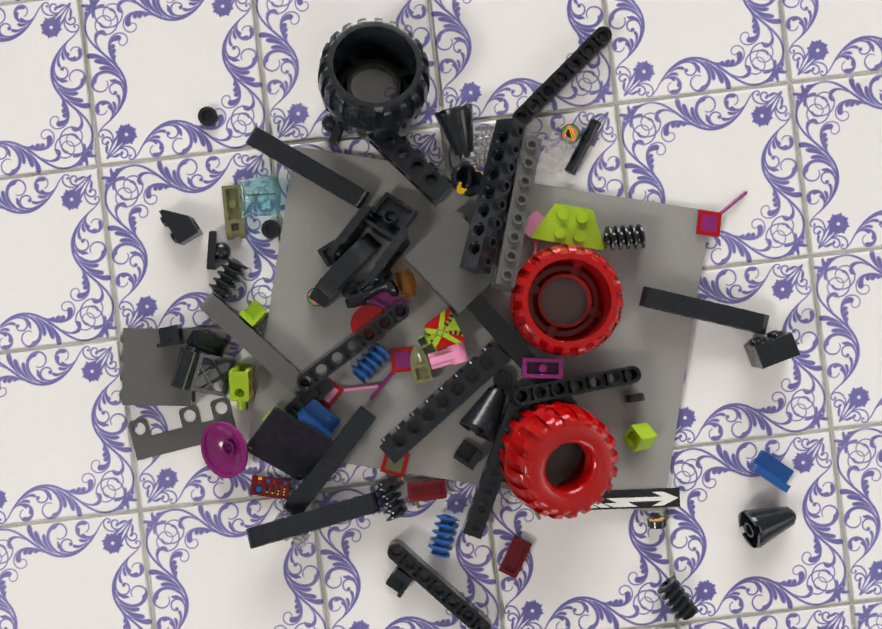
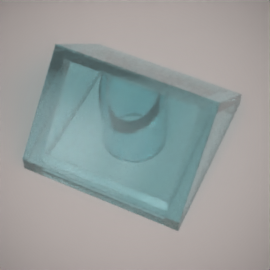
[237,177,281,217]

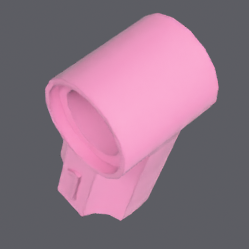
[428,342,469,370]

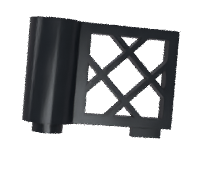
[170,345,236,397]

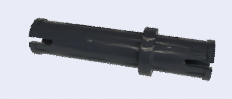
[564,118,601,176]

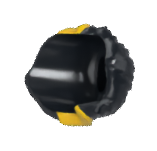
[451,164,483,197]

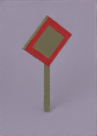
[380,454,420,509]

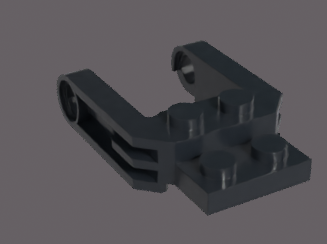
[327,192,418,287]

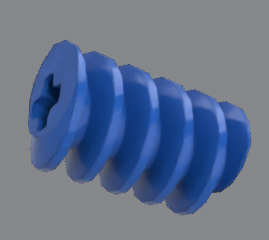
[350,342,392,384]
[428,514,460,558]

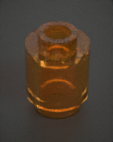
[395,269,419,299]

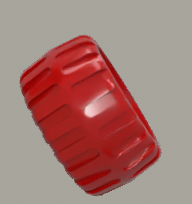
[510,245,624,357]
[499,400,619,519]

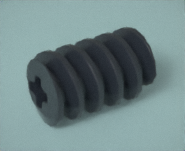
[603,224,646,251]
[209,258,249,300]
[373,477,408,522]
[657,576,698,620]

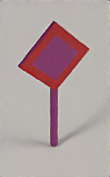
[696,191,747,237]
[370,346,414,400]

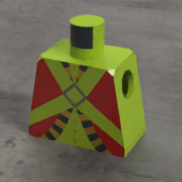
[417,308,466,350]
[229,364,255,410]

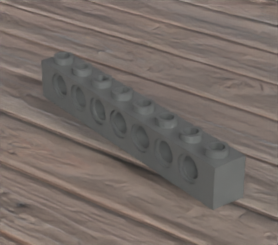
[490,135,542,292]

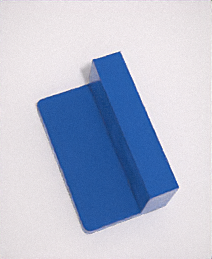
[297,398,340,438]
[749,450,794,493]

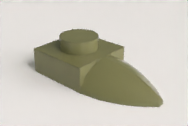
[410,345,433,385]

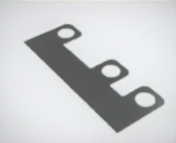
[129,397,236,461]

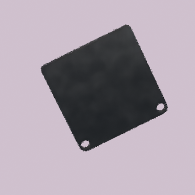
[247,407,333,481]

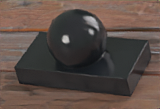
[321,113,344,146]
[206,231,231,270]
[185,326,229,356]

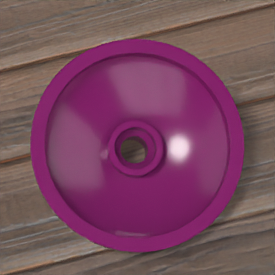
[201,421,248,478]

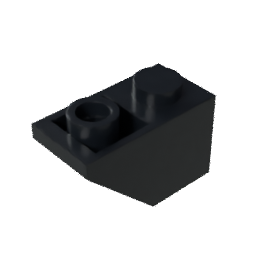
[159,209,203,245]

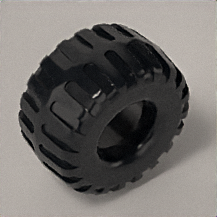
[318,18,430,138]

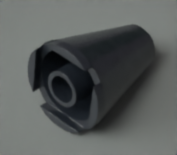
[434,103,474,159]
[459,385,506,442]
[738,506,796,548]

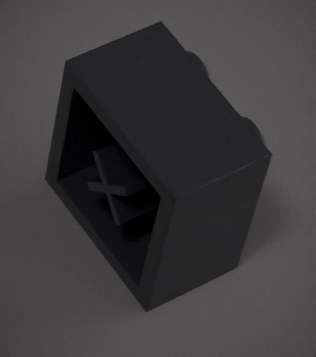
[743,330,800,369]

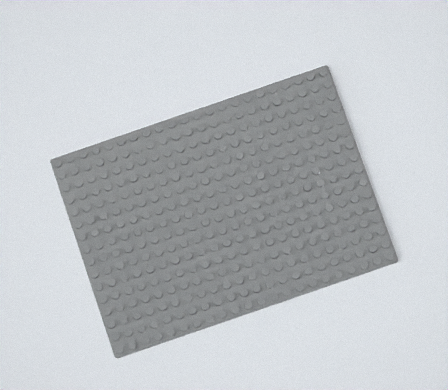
[248,147,708,513]

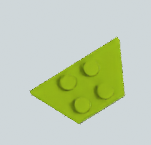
[530,203,604,251]

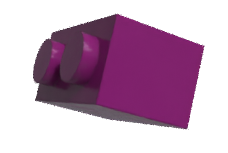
[521,357,563,379]

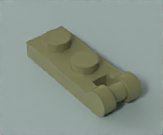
[221,184,248,240]

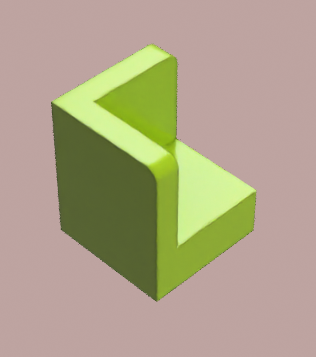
[239,300,269,327]
[622,422,658,452]

